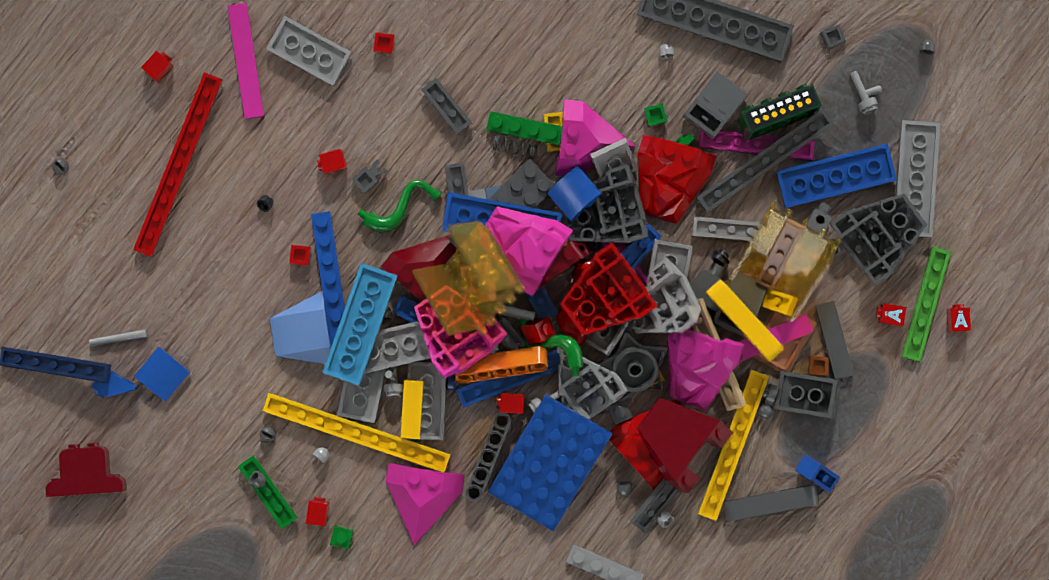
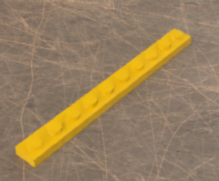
[262,393,451,473]

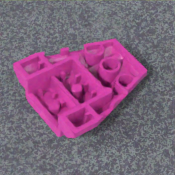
[476,207,573,296]
[414,286,507,378]
[668,326,744,411]

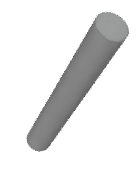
[89,329,147,347]

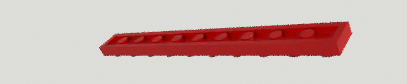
[133,72,223,257]

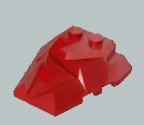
[638,135,716,224]
[560,243,658,335]
[609,399,680,490]

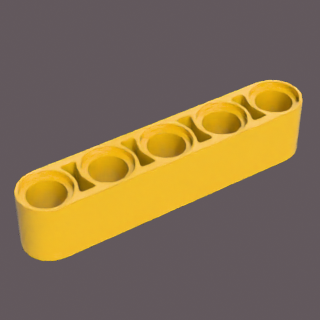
[706,279,784,362]

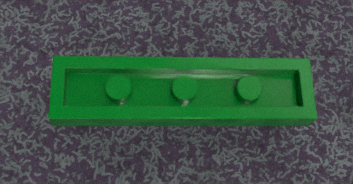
[486,111,562,146]
[238,455,298,529]

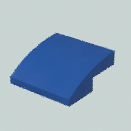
[548,166,602,221]
[134,346,190,402]

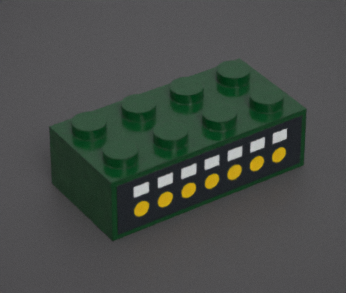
[737,84,822,142]

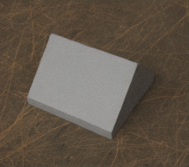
[585,322,629,356]

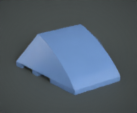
[270,291,331,364]

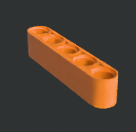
[455,346,548,383]

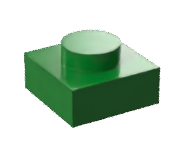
[644,103,668,127]
[675,133,694,146]
[330,525,354,549]

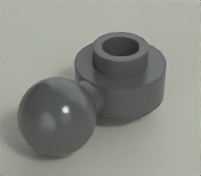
[758,384,778,419]

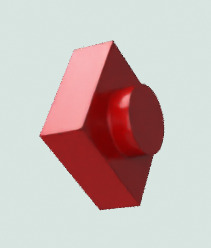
[373,32,395,54]
[289,245,311,266]

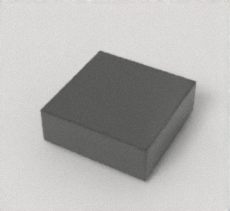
[820,24,846,50]

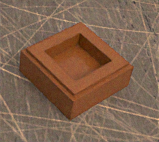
[808,356,829,376]

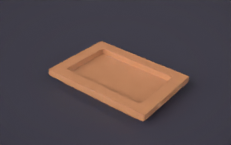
[753,310,817,373]

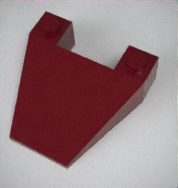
[637,398,733,494]

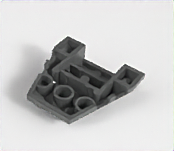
[562,164,648,243]
[829,194,927,286]

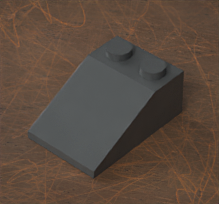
[775,371,842,420]

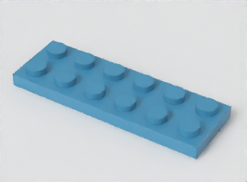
[323,263,398,386]

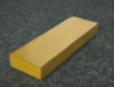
[401,380,424,439]

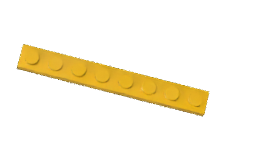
[698,370,770,521]

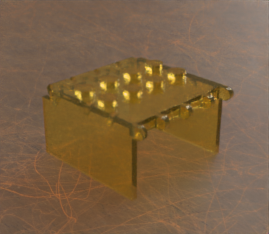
[726,201,841,322]
[412,221,524,336]

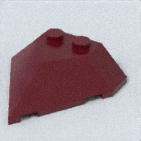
[381,234,456,301]

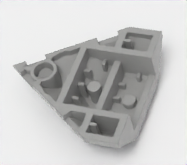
[626,258,701,333]
[557,347,628,420]

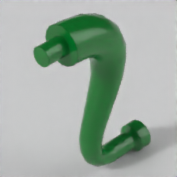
[357,180,442,233]
[519,318,583,376]

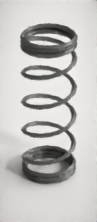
[493,135,537,160]

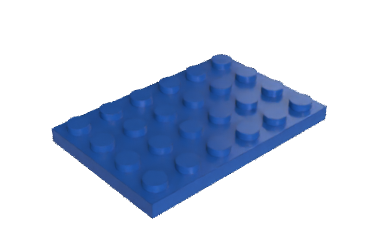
[488,394,612,531]

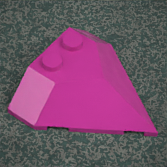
[555,99,635,177]
[386,463,464,545]

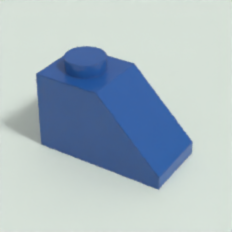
[91,370,139,398]
[795,454,840,493]

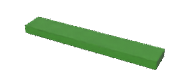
[901,246,951,362]

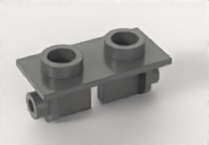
[496,314,526,351]

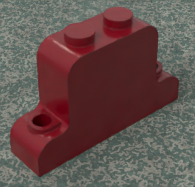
[528,240,592,296]
[45,443,127,497]

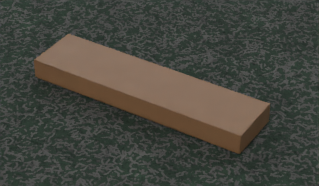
[756,218,805,290]

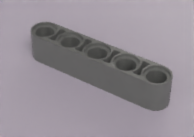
[465,412,511,502]
[723,484,819,521]

